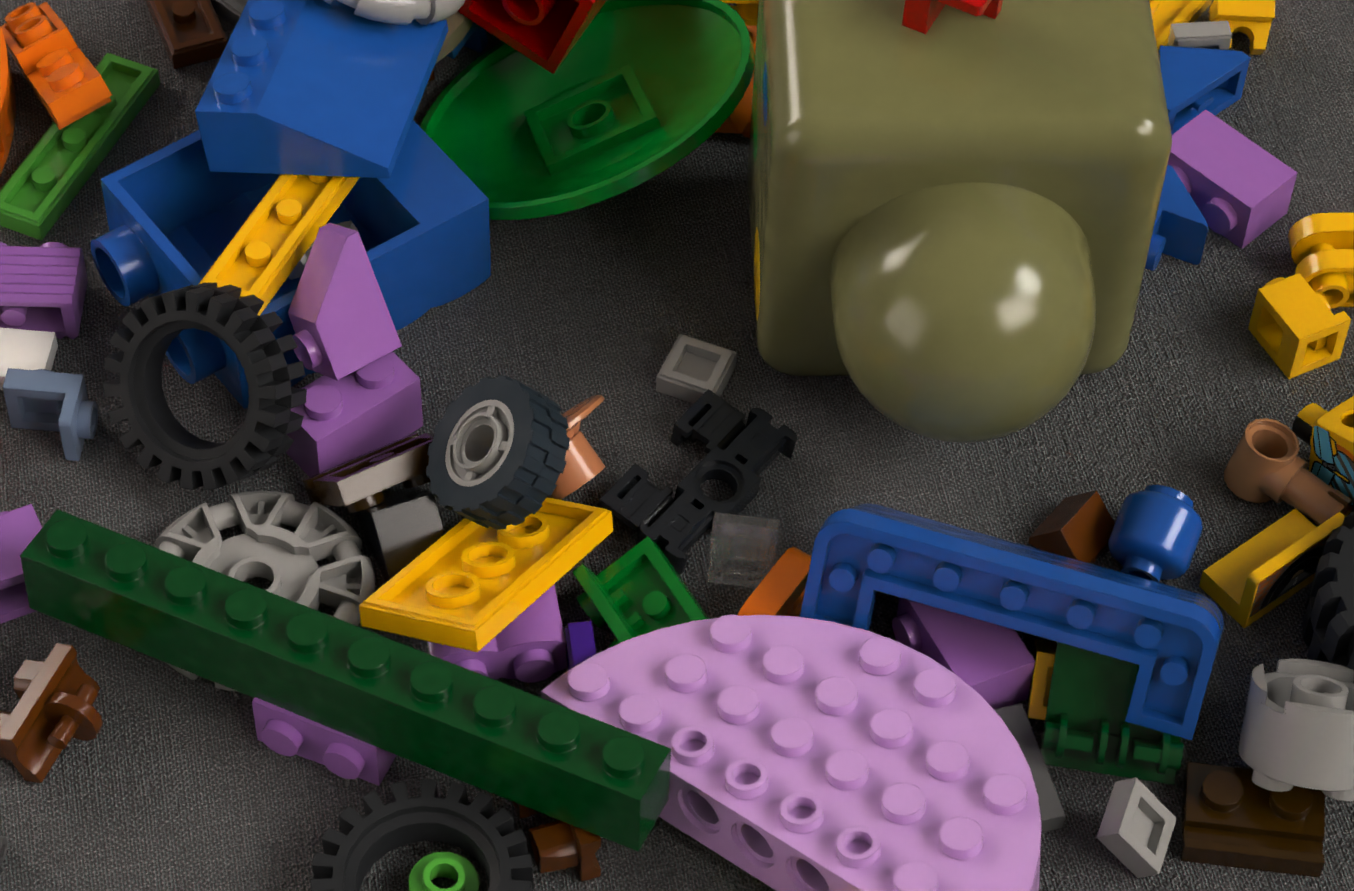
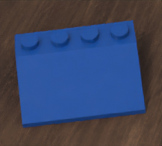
[195,0,448,178]

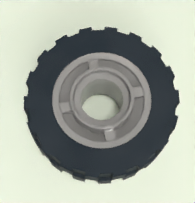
[426,375,570,530]

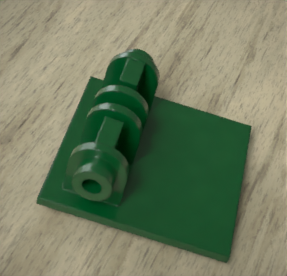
[1040,642,1183,785]

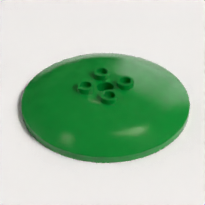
[420,0,755,220]

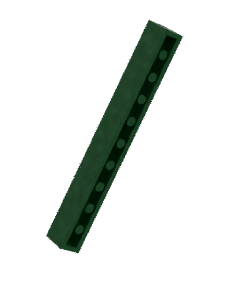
[20,509,671,852]

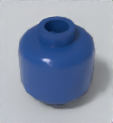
[1108,485,1203,583]

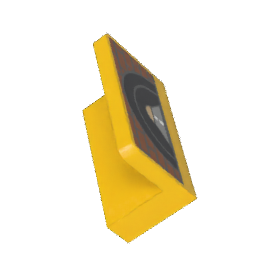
[1199,508,1346,629]

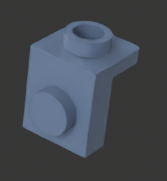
[2,368,98,461]

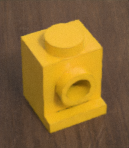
[1248,273,1351,379]

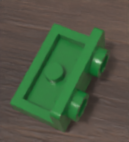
[572,536,709,648]

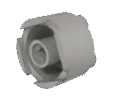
[1238,658,1354,802]

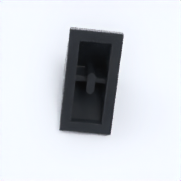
[355,486,445,582]

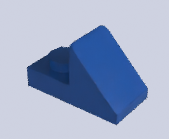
[1145,165,1208,271]

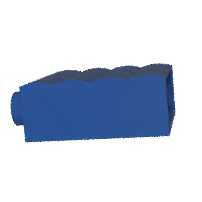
[90,120,491,409]

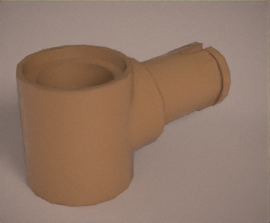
[1224,418,1353,526]

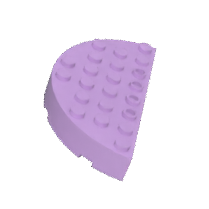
[541,615,1041,891]

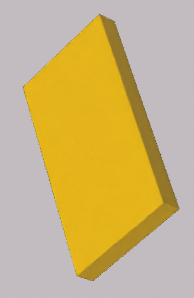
[359,497,613,652]

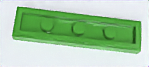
[0,52,160,241]

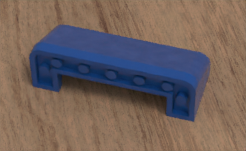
[800,504,1224,740]

